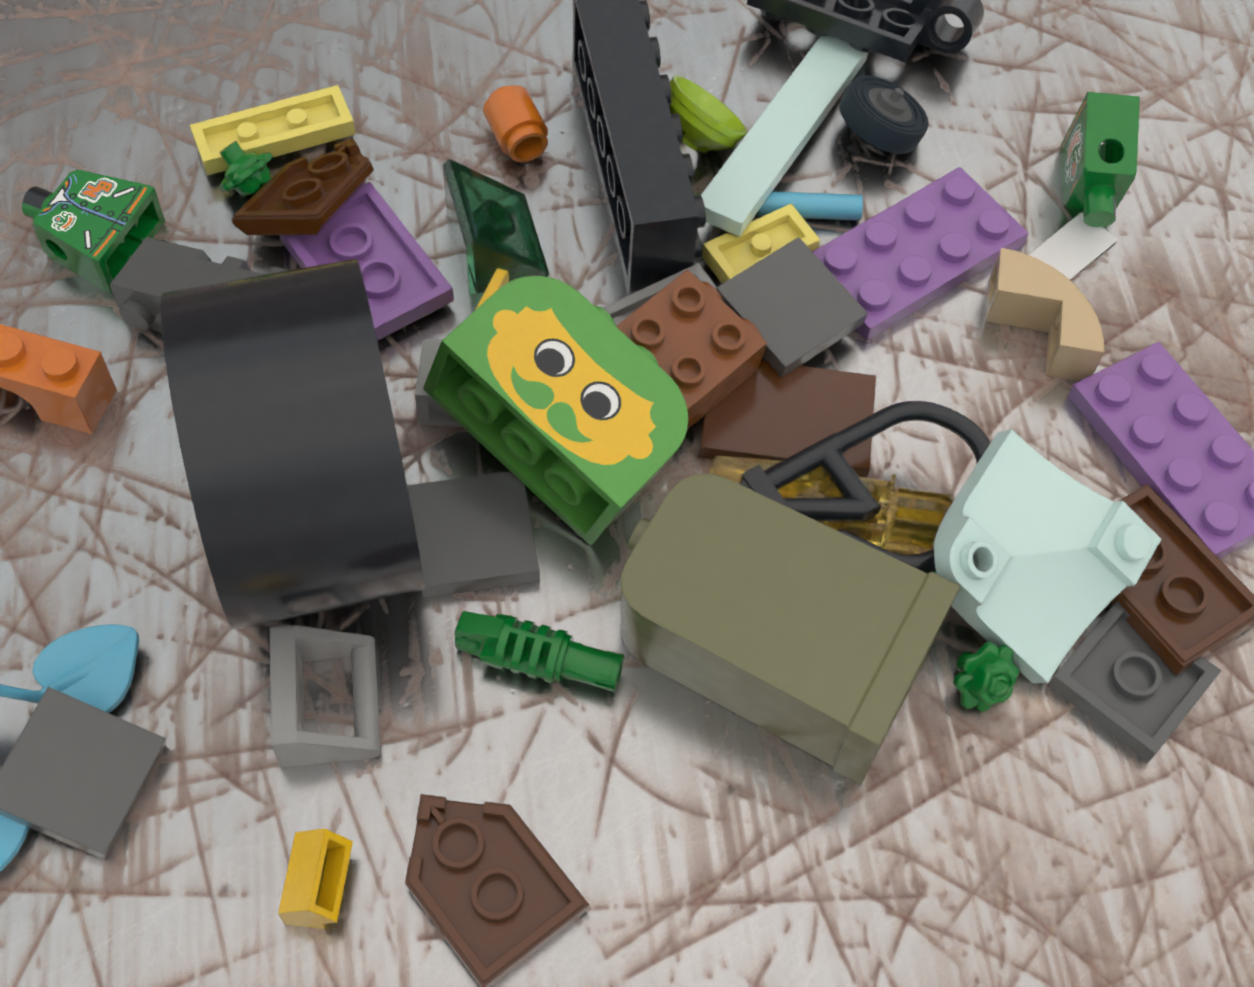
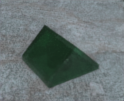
[442,159,550,295]

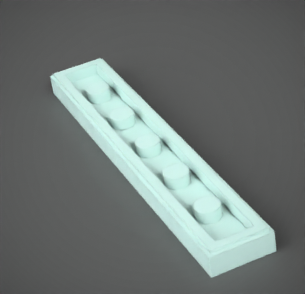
[701,35,868,237]

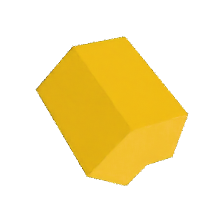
[278,828,353,929]

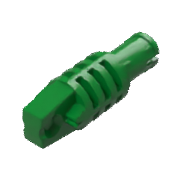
[454,611,624,692]

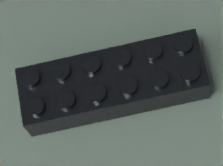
[572,0,706,292]

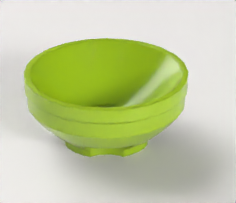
[669,75,747,153]

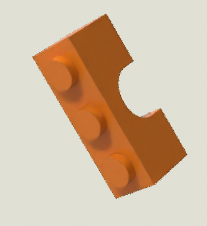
[0,324,117,435]

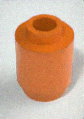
[483,85,548,163]

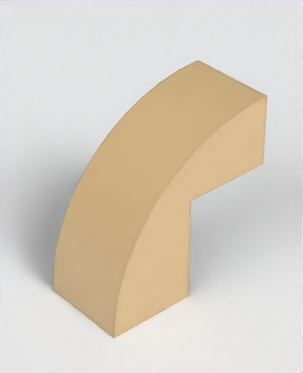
[985,248,1104,381]

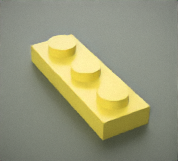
[190,85,356,176]

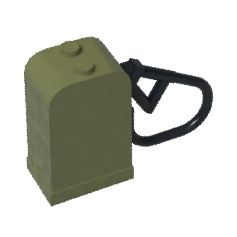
[620,401,991,785]

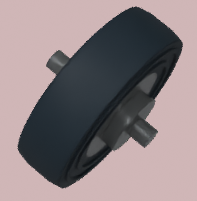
[839,75,929,154]

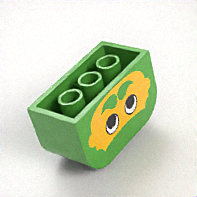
[423,276,688,546]

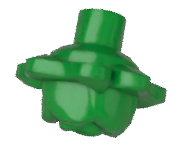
[219,141,273,197]
[953,642,1020,712]

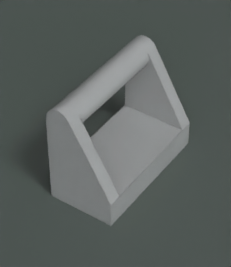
[270,625,380,768]

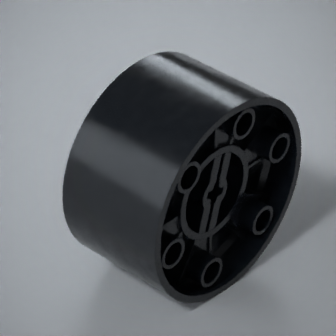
[160,258,425,630]

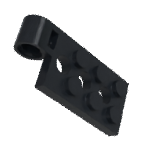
[747,0,984,62]

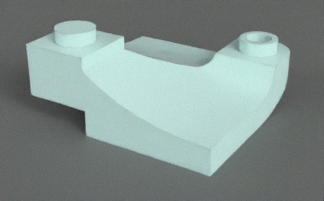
[934,429,1161,683]

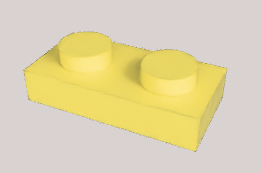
[701,204,820,284]

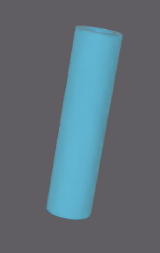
[757,191,863,221]

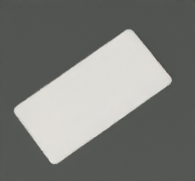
[1029,212,1117,280]

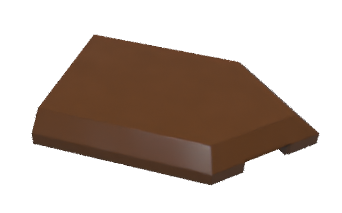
[231,138,374,235]
[405,794,589,987]

